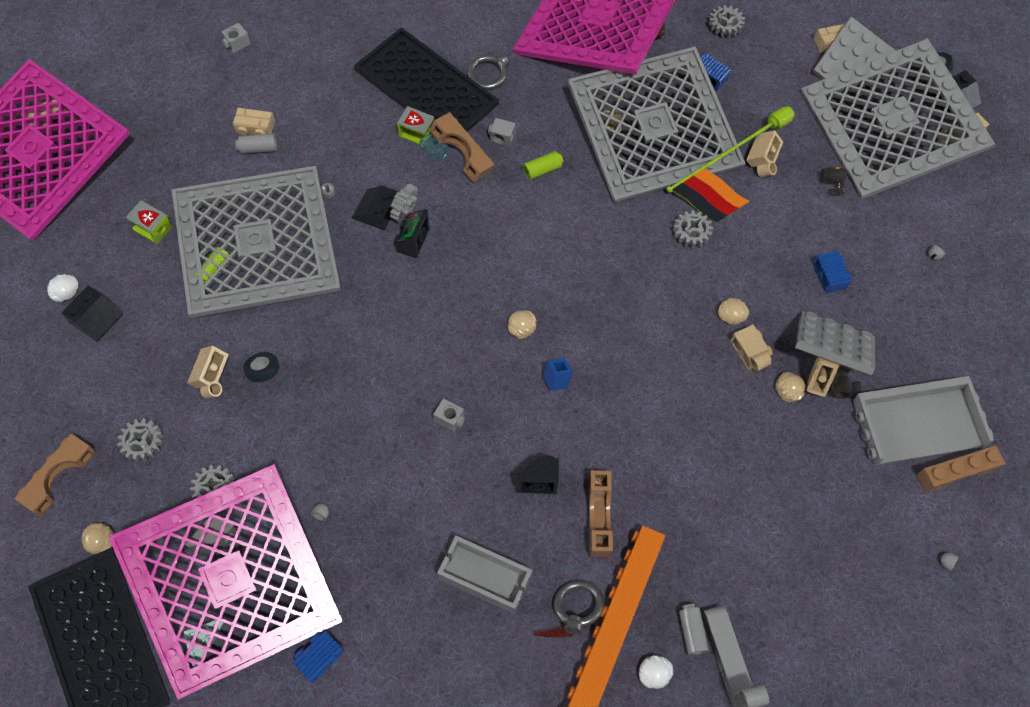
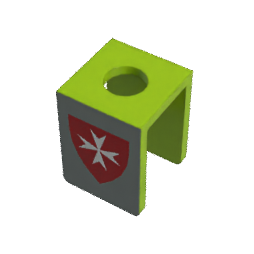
[397,106,434,147]
[126,201,172,244]

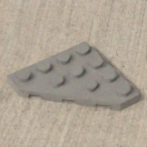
[812,17,896,80]

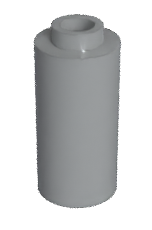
[235,134,277,154]
[679,604,709,655]

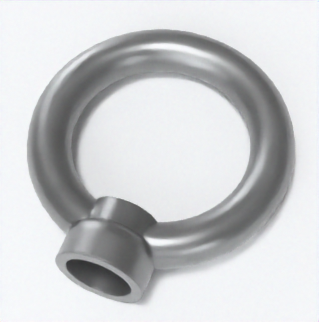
[467,54,510,90]
[553,580,604,635]

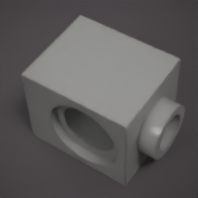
[222,23,250,53]
[488,118,515,147]
[433,399,465,432]

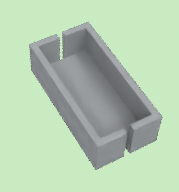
[437,535,533,614]

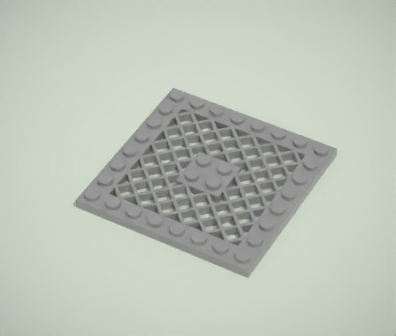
[801,38,995,199]
[568,46,746,203]
[172,166,341,318]

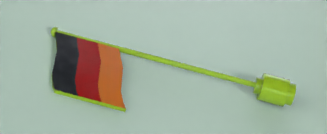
[667,106,795,223]

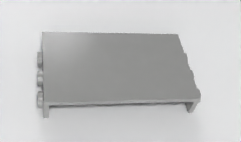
[853,376,994,465]

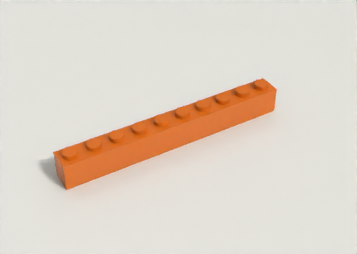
[567,525,666,707]

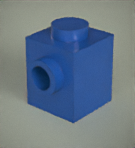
[543,358,573,391]

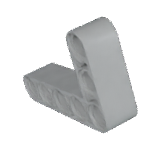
[702,605,769,707]

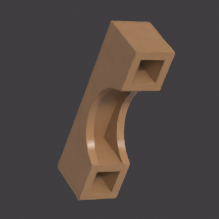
[429,112,495,183]
[14,434,96,517]
[917,446,1006,494]
[589,470,613,558]

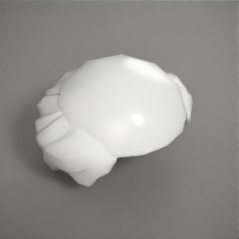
[47,274,78,302]
[639,655,673,689]

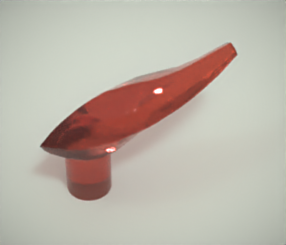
[535,623,574,638]

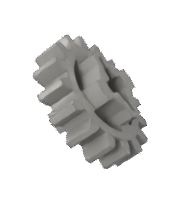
[708,5,745,38]
[390,184,418,222]
[673,210,713,248]
[117,418,164,462]
[190,465,235,499]

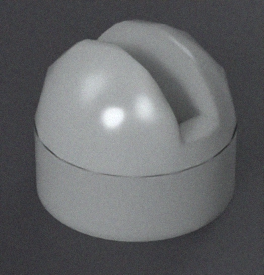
[321,183,335,198]
[929,245,946,261]
[311,503,329,521]
[940,553,959,571]

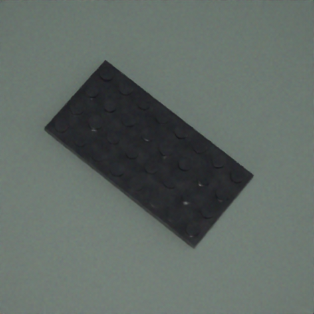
[354,27,499,132]
[28,548,170,707]

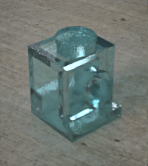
[420,132,448,163]

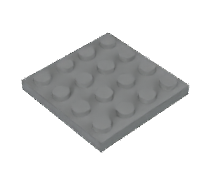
[795,311,875,375]

